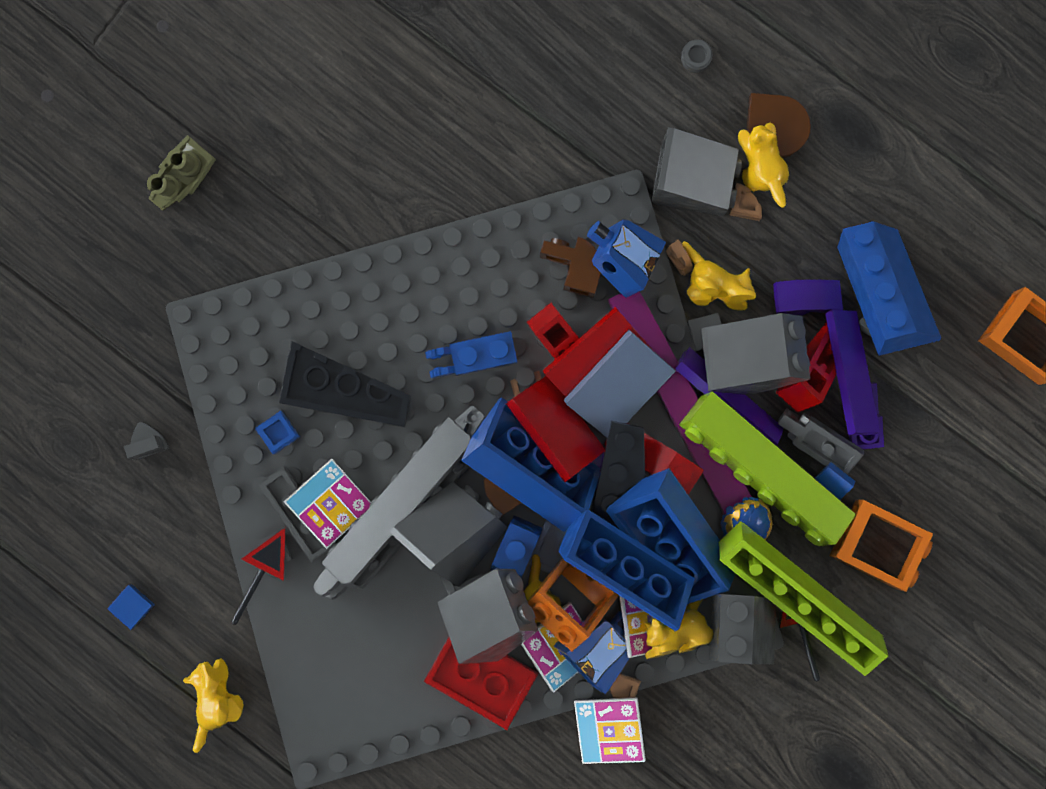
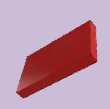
[543,307,654,397]
[506,376,605,482]
[423,637,539,730]

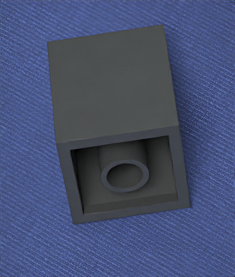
[651,127,742,216]
[701,313,810,395]
[389,482,508,587]
[437,568,539,664]
[709,594,776,664]

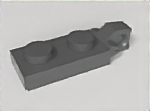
[778,408,864,475]

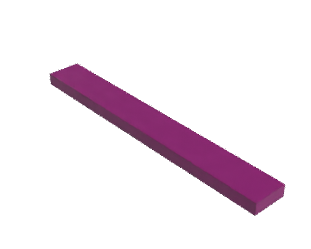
[608,291,751,515]

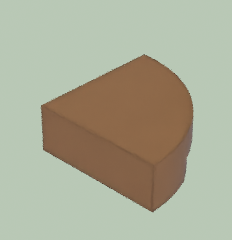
[729,183,762,221]
[666,239,693,276]
[610,673,641,698]

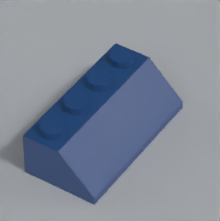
[837,221,941,356]
[461,397,601,532]
[606,468,735,604]
[558,509,695,631]

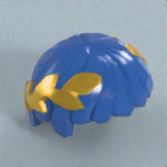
[720,497,773,540]

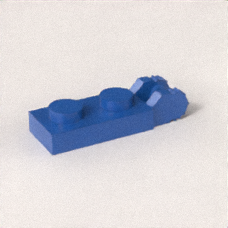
[425,331,518,378]

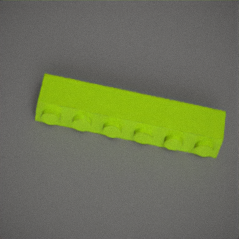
[679,391,856,546]
[719,521,888,676]

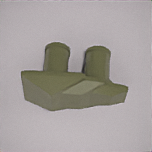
[147,135,216,211]

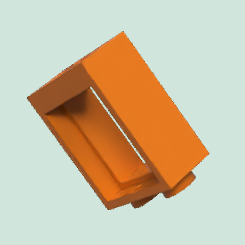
[978,287,1046,385]
[829,500,933,592]
[527,557,619,651]

